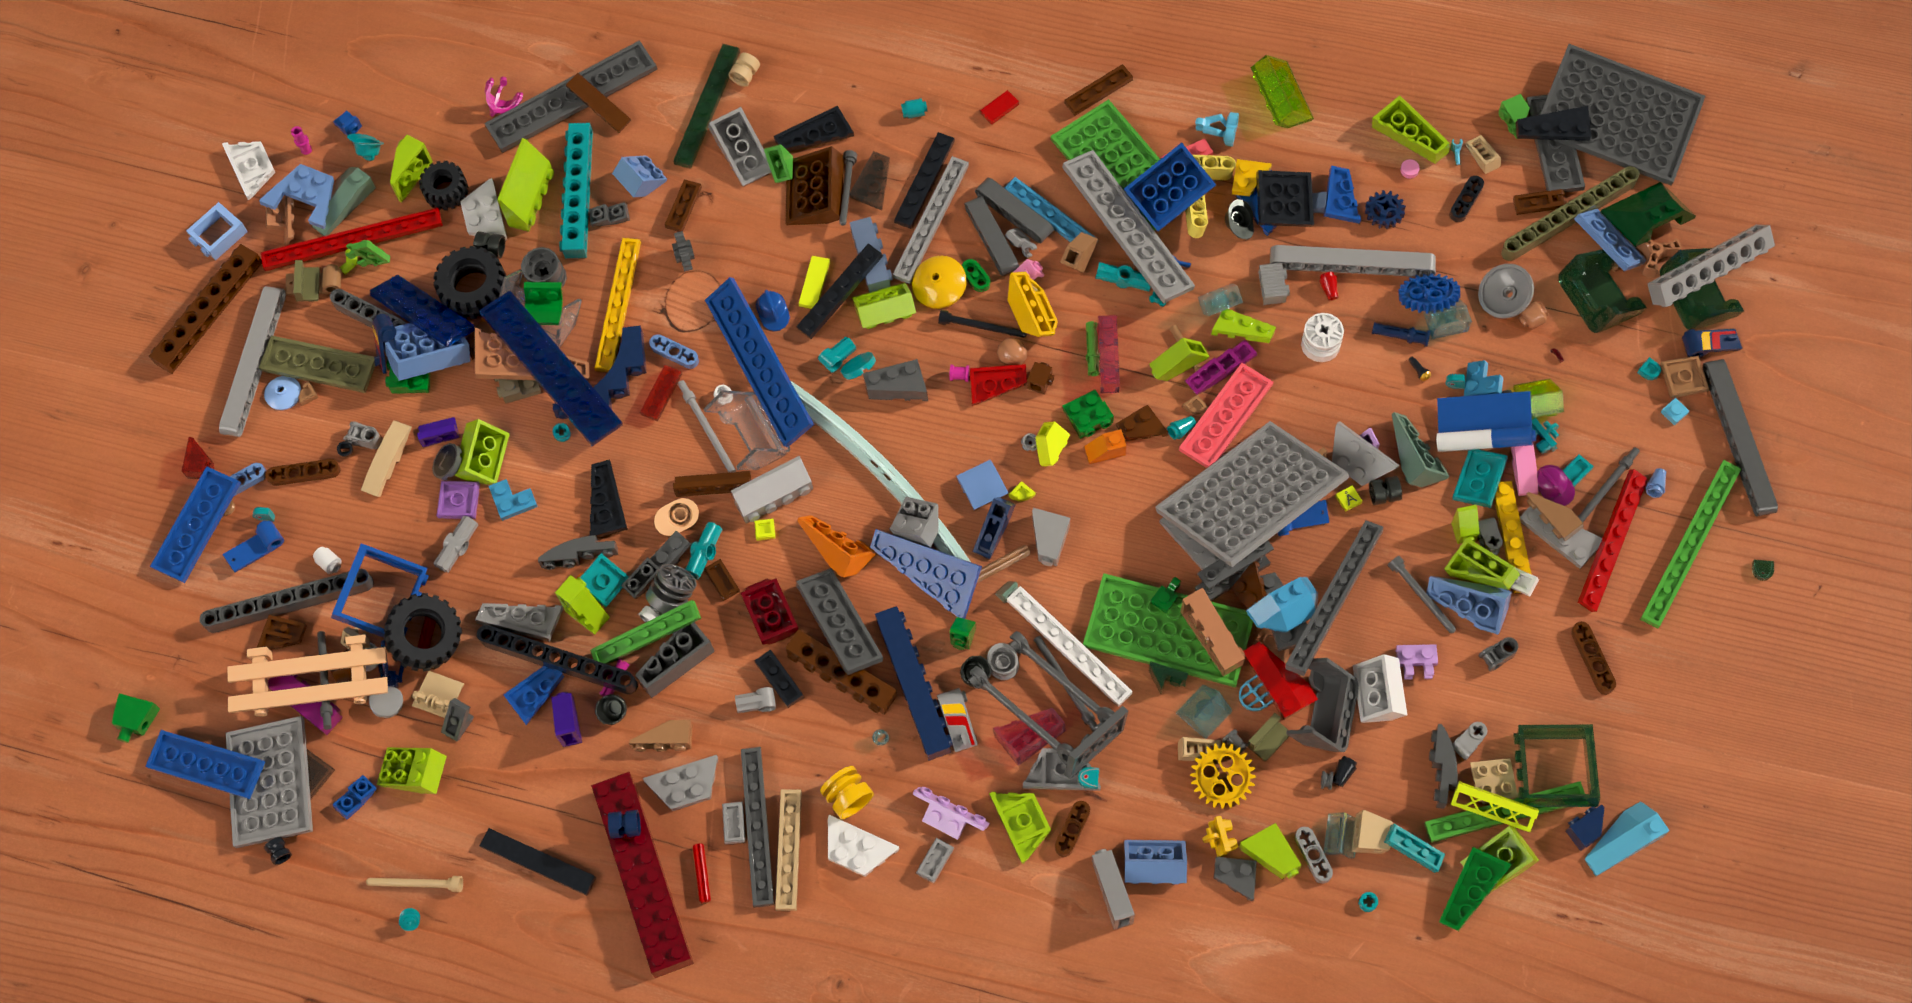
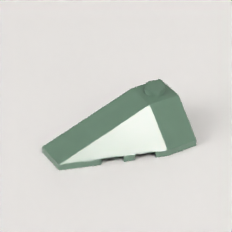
[1391,412,1449,488]

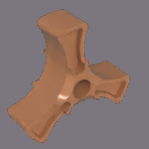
[1630,239,1682,278]

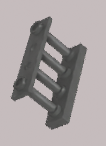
[1195,540,1274,601]

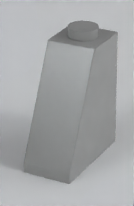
[1032,508,1070,566]

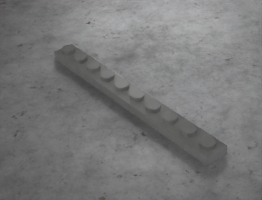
[1285,520,1384,676]

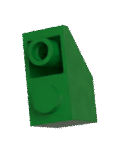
[949,617,976,650]

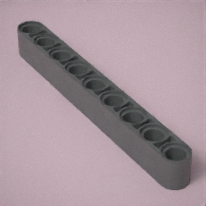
[1702,359,1778,517]
[199,569,374,633]

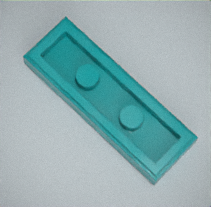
[1384,824,1445,873]

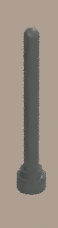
[839,150,857,226]
[1387,556,1456,633]

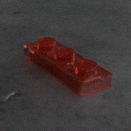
[640,365,682,421]

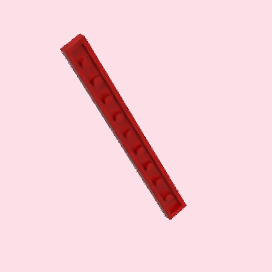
[260,207,443,271]

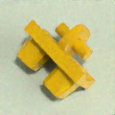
[1202,816,1238,857]

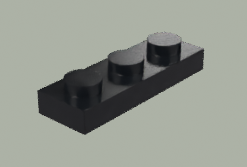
[754,650,804,708]

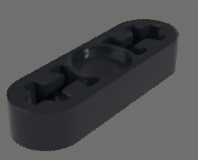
[1450,176,1484,222]

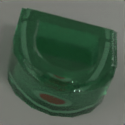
[1752,559,1774,581]

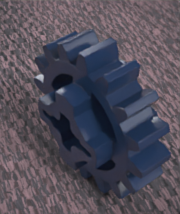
[1365,190,1406,229]

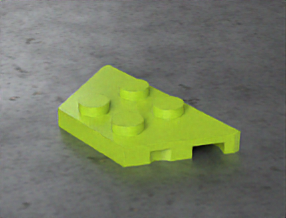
[989,792,1051,864]

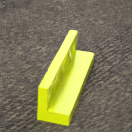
[1451,781,1539,832]

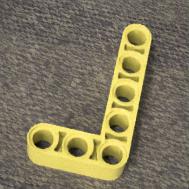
[1185,155,1236,238]

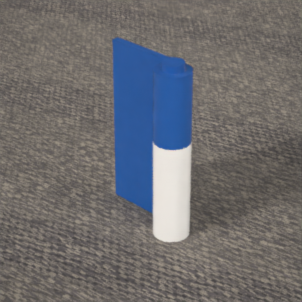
[1436,391,1536,452]

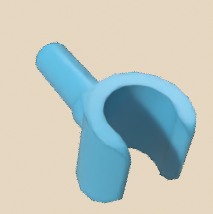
[1451,139,1463,165]

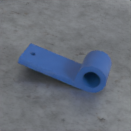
[1278,500,1329,536]
[223,521,284,572]

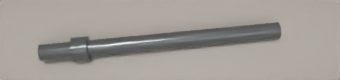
[1578,447,1640,523]
[317,631,333,730]
[1034,636,1097,732]

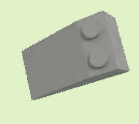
[708,107,772,187]

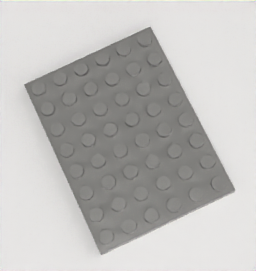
[1155,421,1349,567]

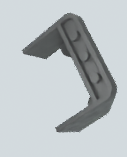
[1286,658,1359,752]

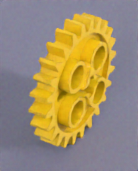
[1190,743,1256,809]

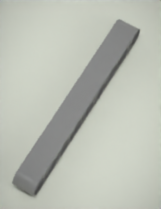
[1270,245,1436,277]
[219,286,286,437]

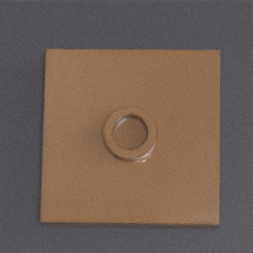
[1660,356,1709,398]

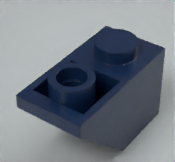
[1565,805,1605,851]

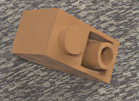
[1060,232,1098,273]

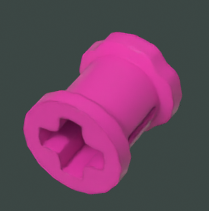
[949,364,969,382]

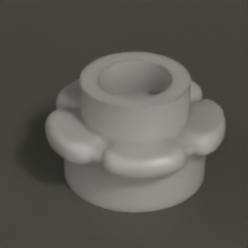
[1021,433,1037,451]

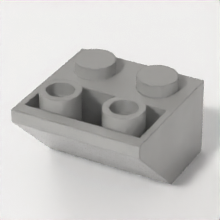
[890,497,938,548]

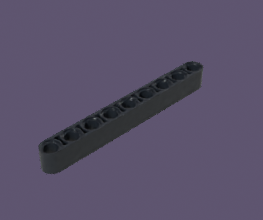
[476,625,638,694]

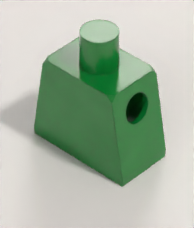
[112,693,160,743]

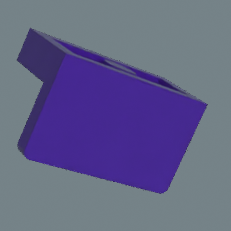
[417,417,459,447]

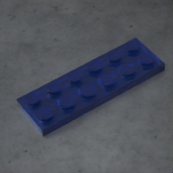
[370,275,475,347]

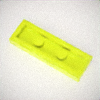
[799,256,830,309]

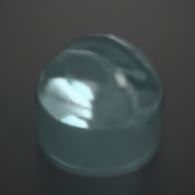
[872,729,889,746]

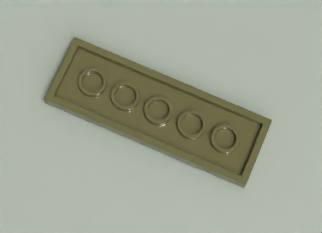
[259,335,375,393]

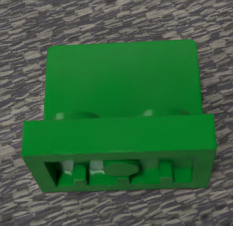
[524,282,563,325]

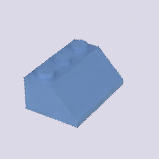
[1124,840,1187,884]

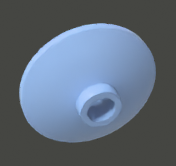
[264,376,302,410]

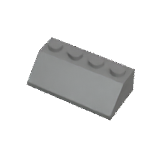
[731,456,813,524]

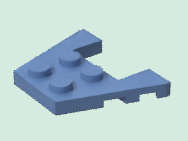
[259,164,334,229]

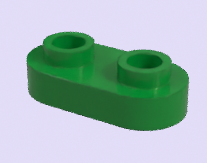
[961,259,991,292]

